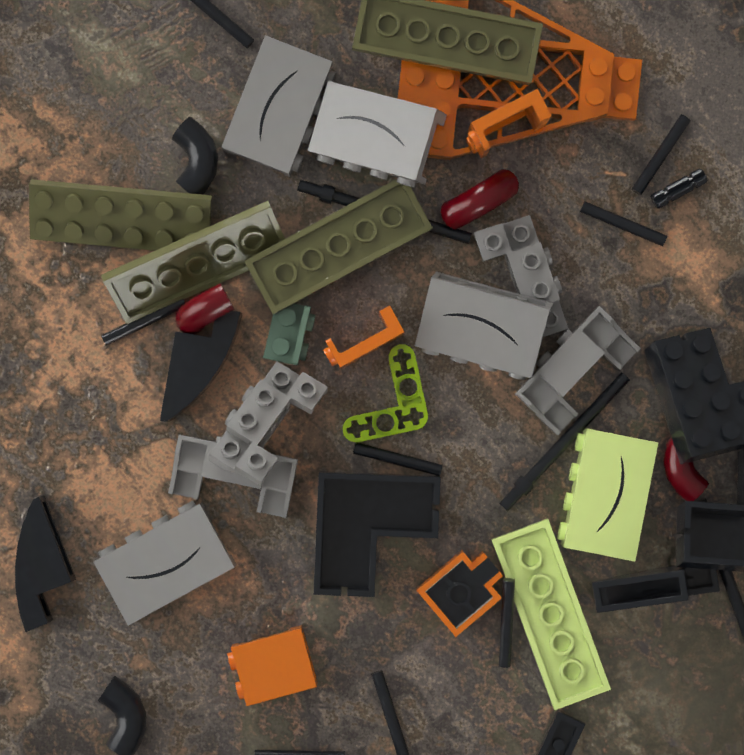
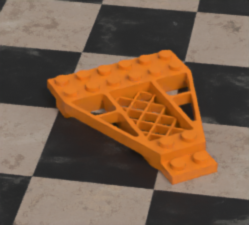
[398,0,642,160]

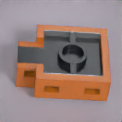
[416,550,503,637]

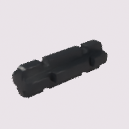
[650,169,708,209]

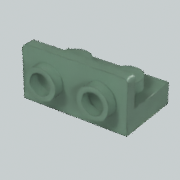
[263,304,316,366]

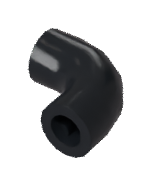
[172,117,218,195]
[98,676,146,755]

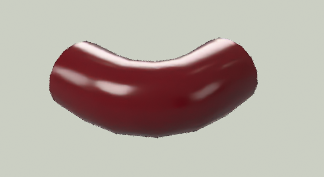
[441,169,519,229]
[175,283,235,335]
[663,437,709,501]

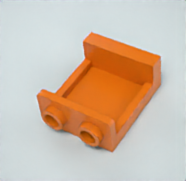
[466,88,552,159]
[323,306,405,369]
[227,625,318,706]

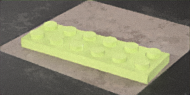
[491,519,611,710]

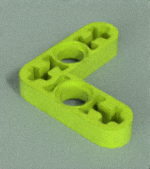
[343,344,428,442]

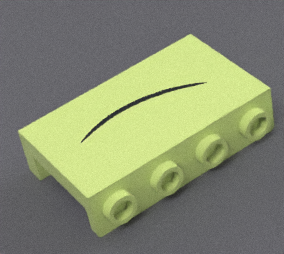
[557,428,658,562]

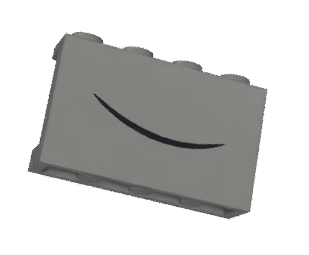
[221,35,336,177]
[308,81,447,188]
[415,272,553,380]
[93,501,237,626]

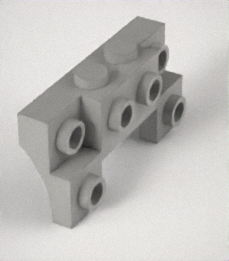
[473,215,569,337]
[515,306,641,435]
[209,361,328,486]
[168,434,298,518]

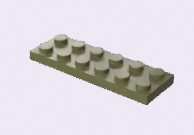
[352,0,543,85]
[29,179,212,251]
[244,179,433,315]
[101,201,285,324]

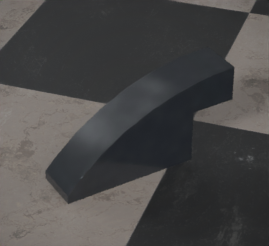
[160,311,242,422]
[15,496,76,632]
[592,565,720,613]

